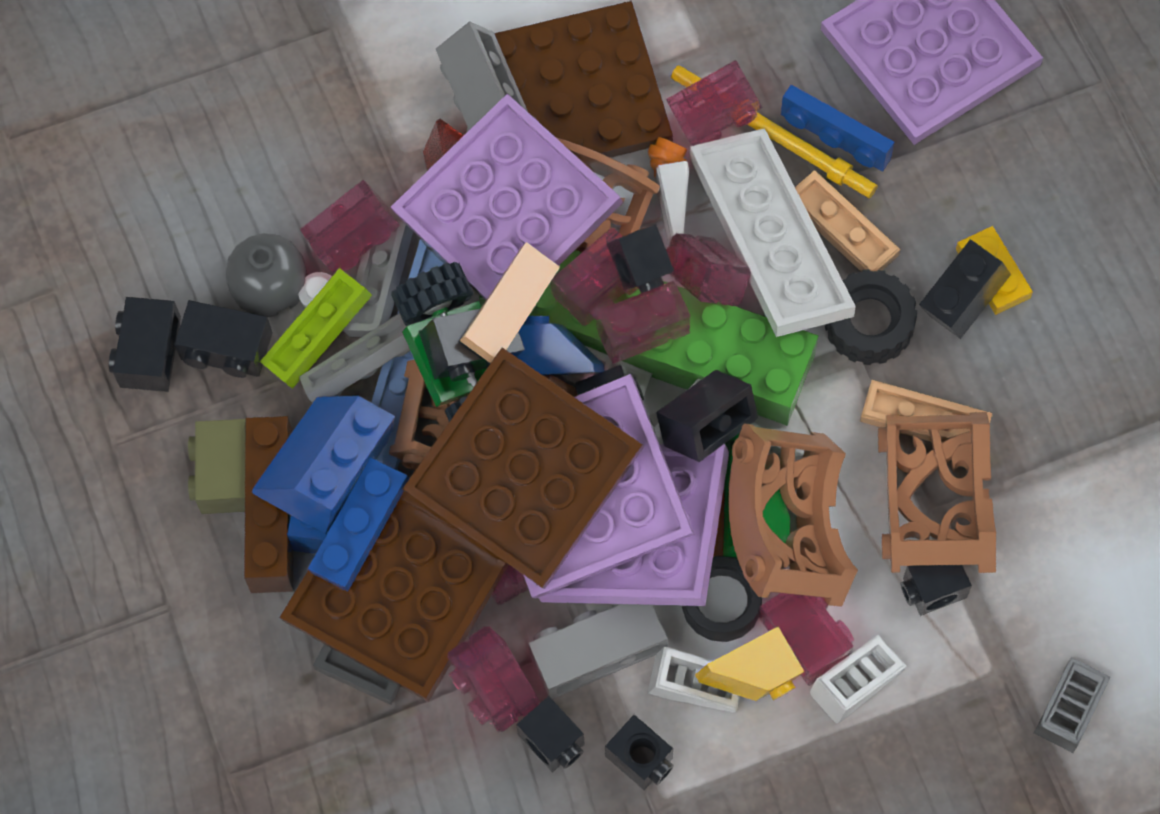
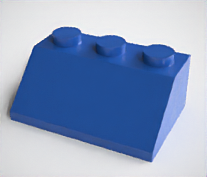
[252,396,395,534]

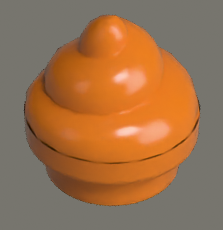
[648,136,688,179]

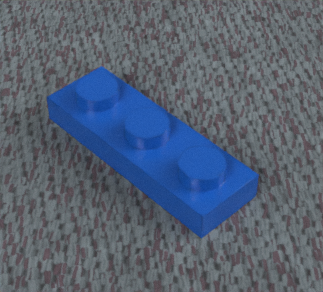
[781,85,894,172]
[308,457,409,591]

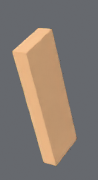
[795,170,901,272]
[460,242,560,363]
[860,380,992,443]

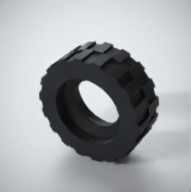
[825,269,917,365]

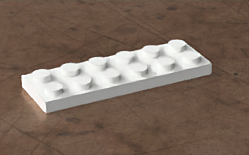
[689,128,856,337]

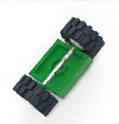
[391,262,487,422]

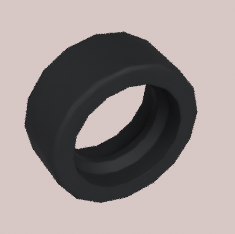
[682,556,763,642]

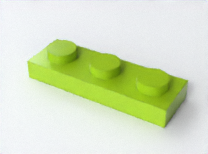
[260,268,372,389]

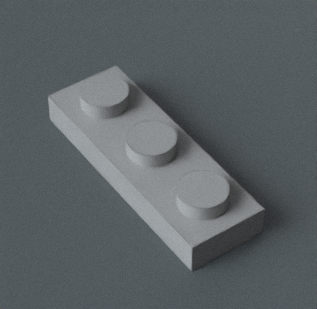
[343,221,413,337]
[300,313,410,403]

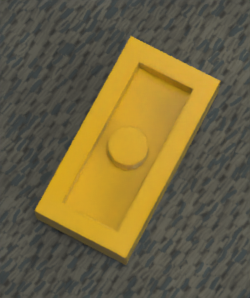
[956,226,1033,315]

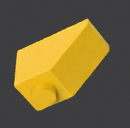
[695,627,804,701]

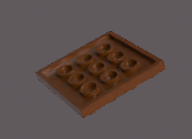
[494,1,673,158]
[403,348,644,589]
[279,491,509,702]

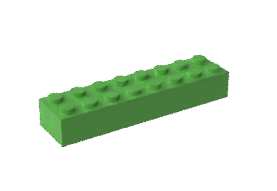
[479,250,819,426]

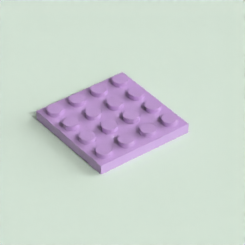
[820,0,1043,145]
[391,94,623,300]
[524,374,694,599]
[539,444,729,606]

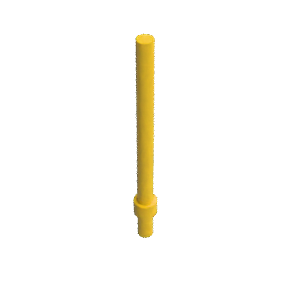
[671,65,878,199]

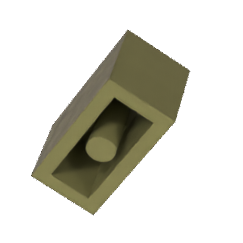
[188,419,246,514]

